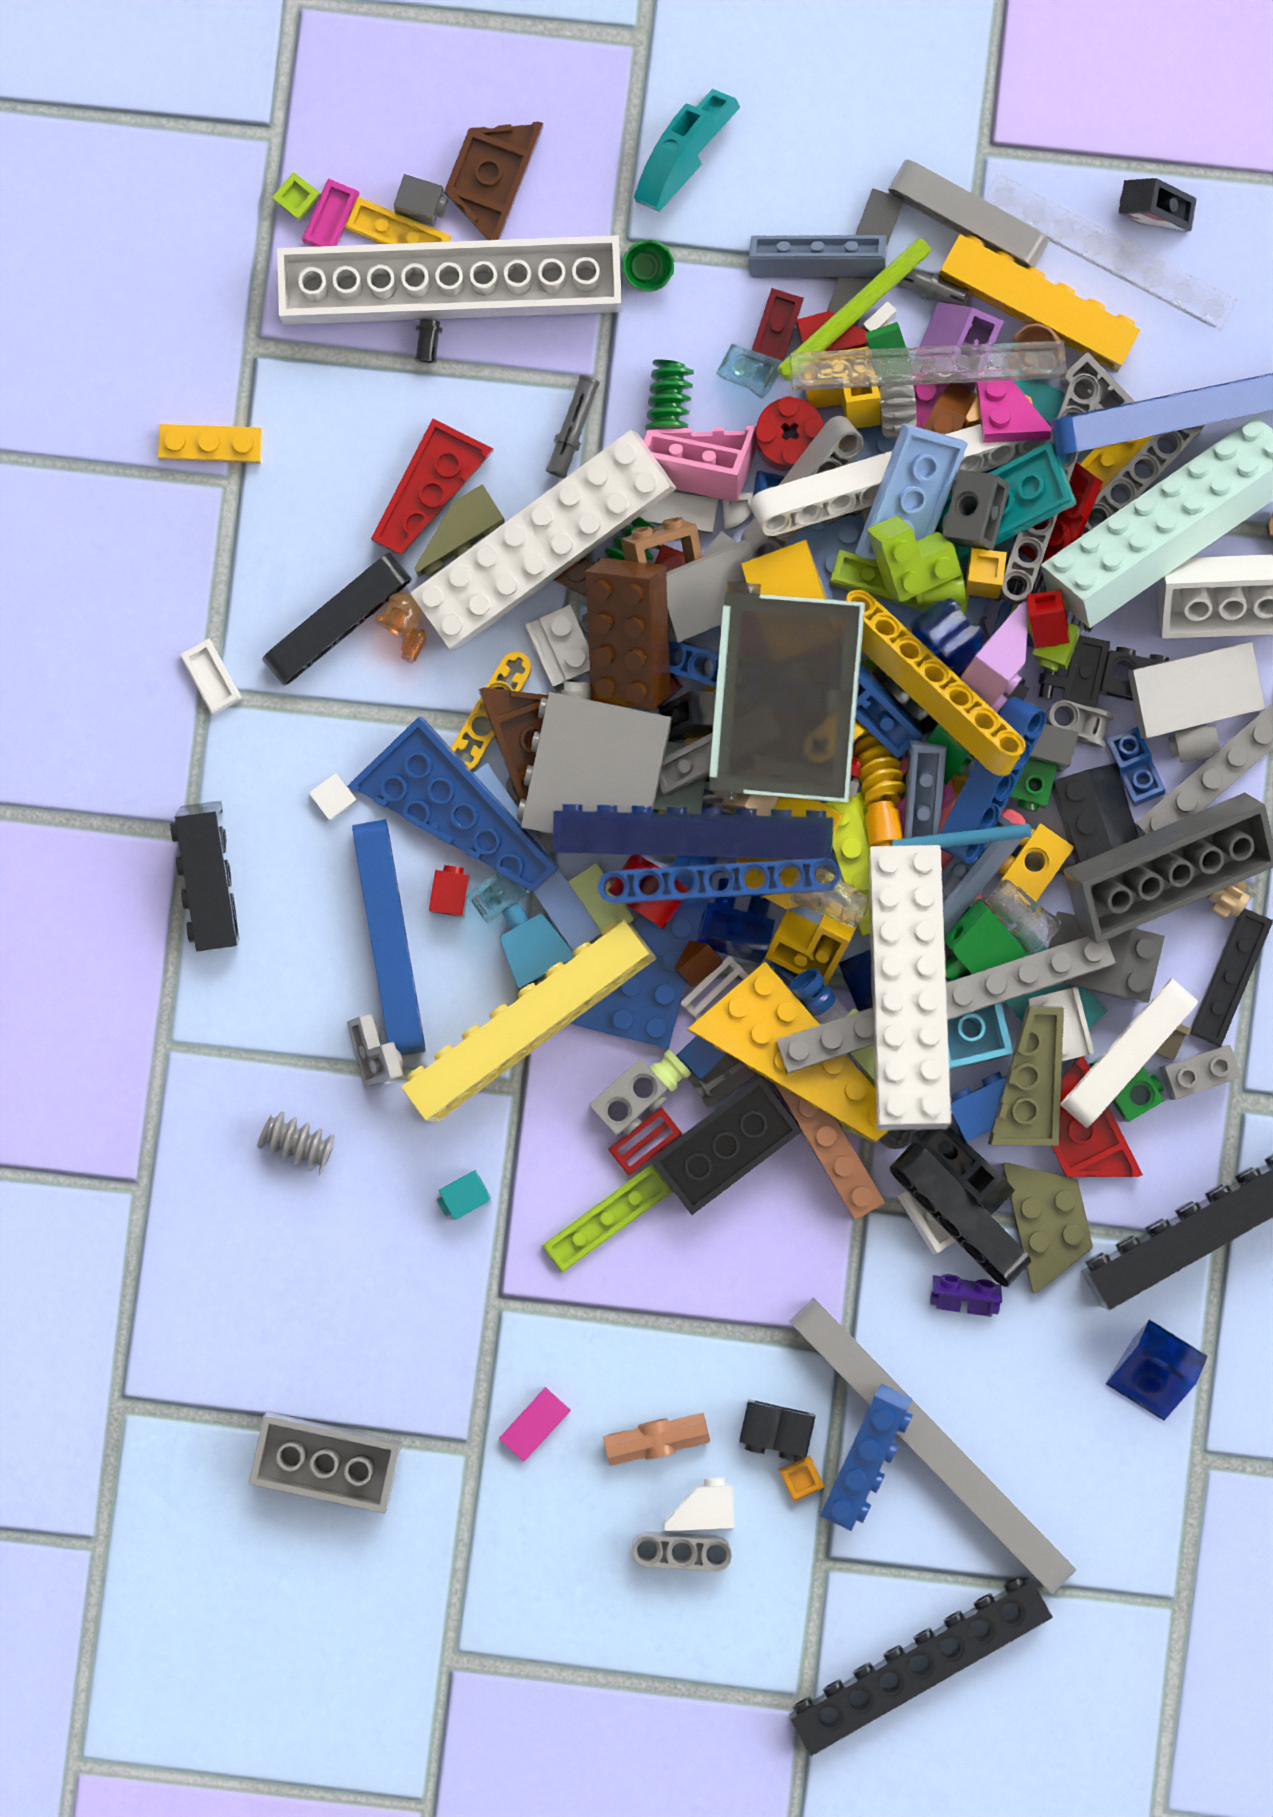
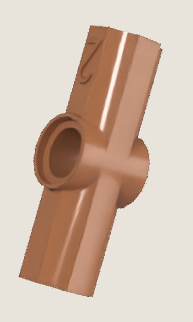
[603,1412,711,1466]

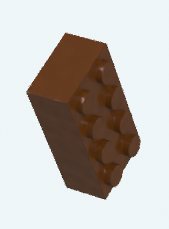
[585,558,671,710]

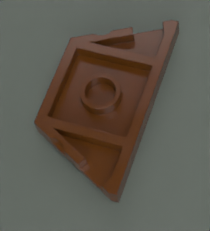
[445,121,544,240]
[478,687,548,804]

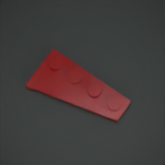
[371,418,494,556]

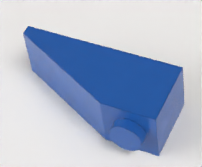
[824,658,923,758]

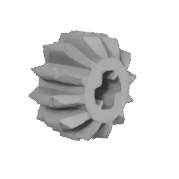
[879,381,917,440]

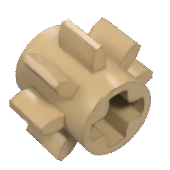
[1207,881,1250,919]

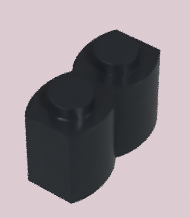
[739,1399,816,1462]

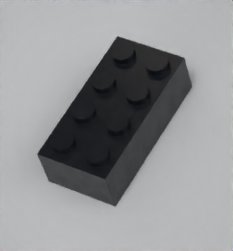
[650,1076,802,1215]

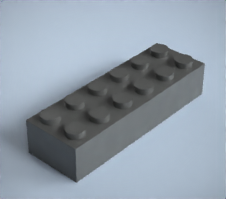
[1064,792,1273,944]

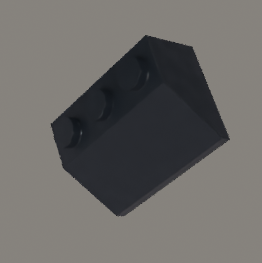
[1051,763,1139,865]

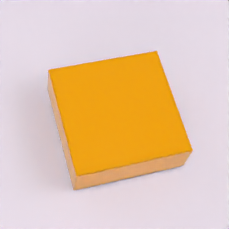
[779,1455,825,1502]

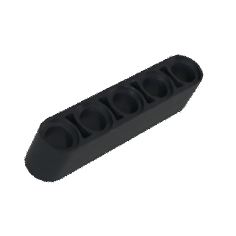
[262,553,412,686]
[889,1142,1031,1287]

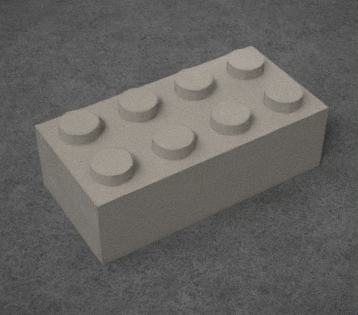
[249,1412,403,1514]

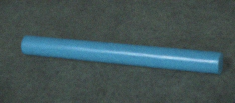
[892,824,1032,848]

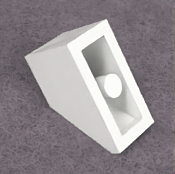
[664,1477,734,1531]

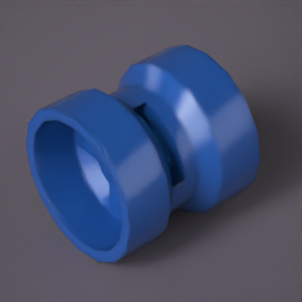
[789,968,836,1017]

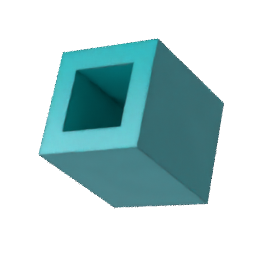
[436,1170,493,1220]

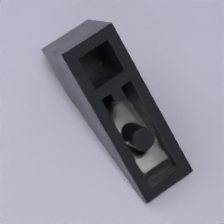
[912,1126,1015,1215]

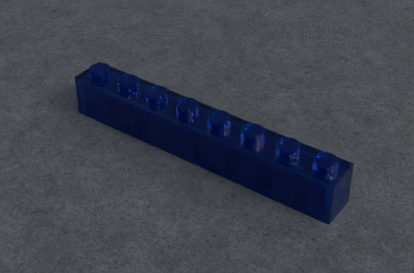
[552,804,834,860]

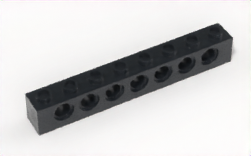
[789,1576,1053,1756]

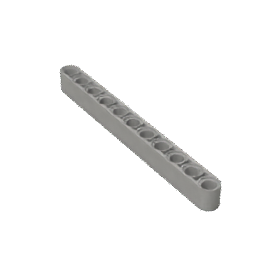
[789,1297,1077,1594]

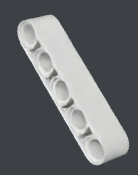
[1060,978,1198,1128]

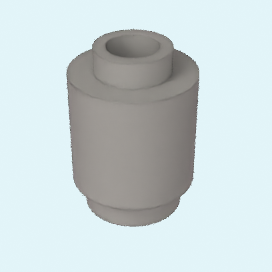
[1168,724,1221,763]

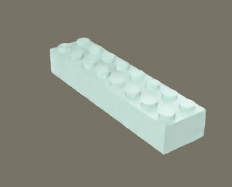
[1041,416,1273,628]

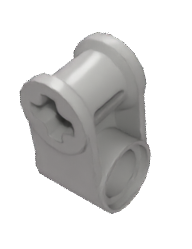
[1045,700,1114,748]

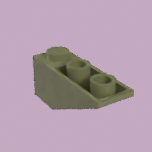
[414,484,505,577]

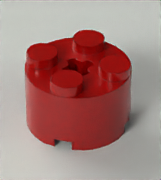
[755,396,824,472]
[607,851,691,929]

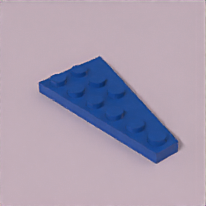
[347,716,560,892]
[570,841,719,1049]

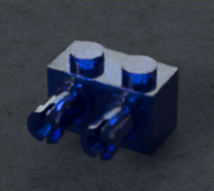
[696,878,775,964]

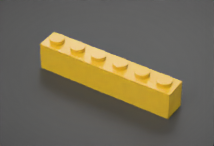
[939,234,1141,372]

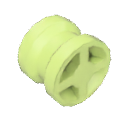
[649,1049,692,1092]

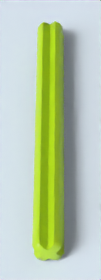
[777,238,931,382]

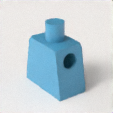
[500,903,575,990]

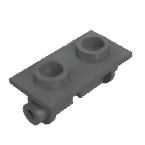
[689,1054,758,1108]

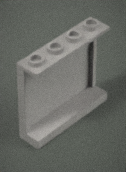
[517,692,673,853]

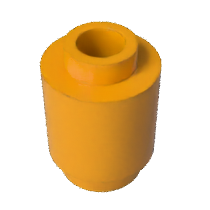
[865,801,903,848]

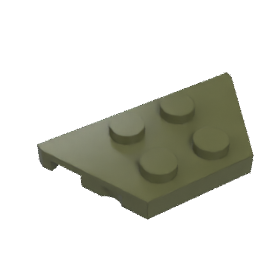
[1002,1162,1093,1294]

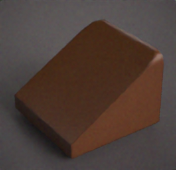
[674,940,723,987]

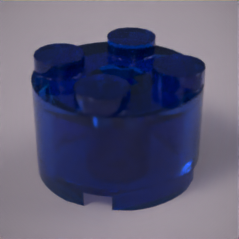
[905,597,986,675]

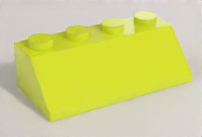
[824,792,870,937]

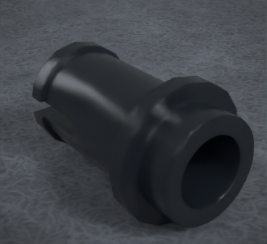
[415,319,443,363]

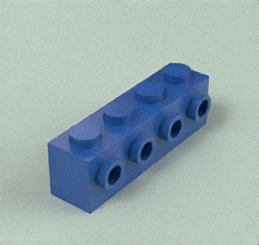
[820,1384,913,1531]

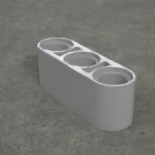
[631,1532,732,1571]

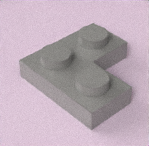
[347,1014,403,1087]

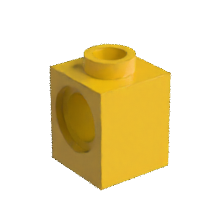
[965,548,1006,599]

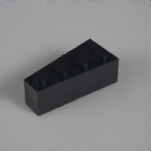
[170,800,240,952]

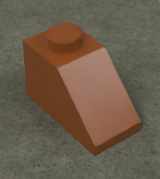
[923,382,977,435]

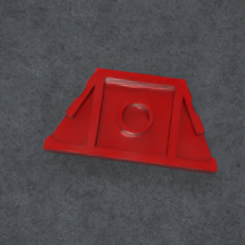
[1050,1056,1143,1177]

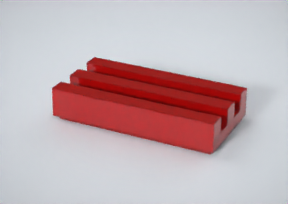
[608,1107,683,1176]

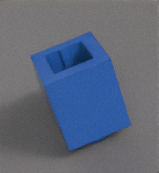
[950,1071,1007,1142]

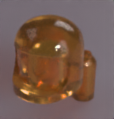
[374,592,427,663]

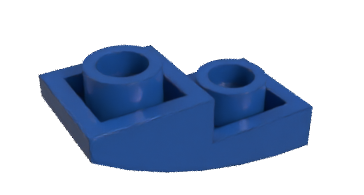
[1106,726,1166,807]

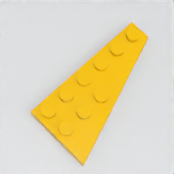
[687,962,889,1143]

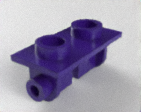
[930,1274,1002,1317]

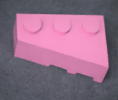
[644,425,756,503]

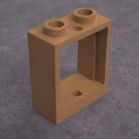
[621,517,703,564]

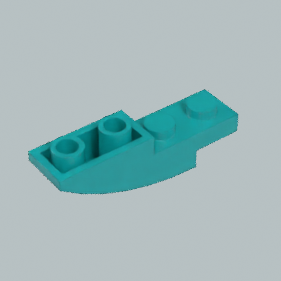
[634,88,741,212]

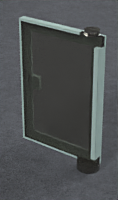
[709,581,865,802]

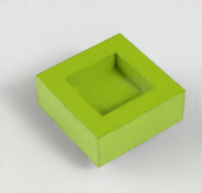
[272,172,320,222]

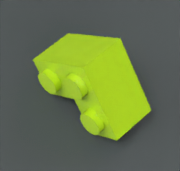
[866,515,962,602]

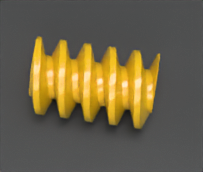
[853,734,906,807]

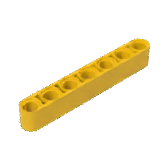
[836,590,1025,776]

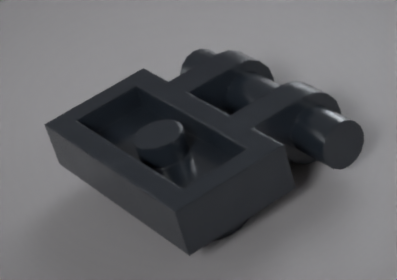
[1038,635,1110,708]

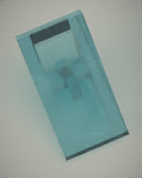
[465,873,530,924]

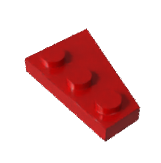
[1019,462,1103,566]

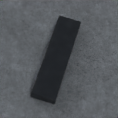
[1190,908,1273,1047]

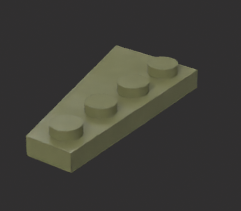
[988,1006,1064,1146]

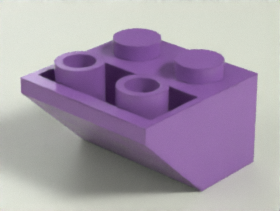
[912,302,1004,391]

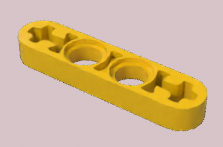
[451,652,531,770]

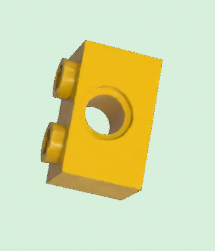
[998,823,1074,905]

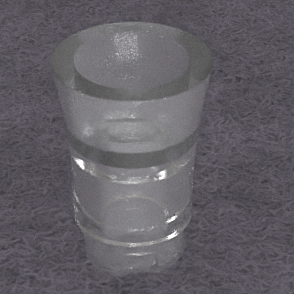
[789,866,870,928]
[985,879,1062,955]

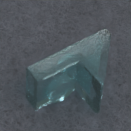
[716,344,782,399]

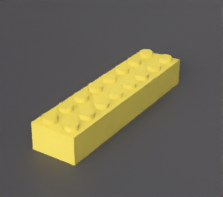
[402,920,657,1123]

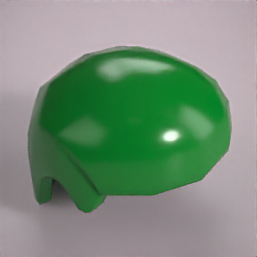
[622,239,674,292]

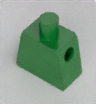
[944,898,1028,981]

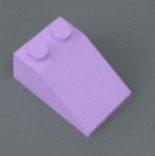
[960,601,1028,713]

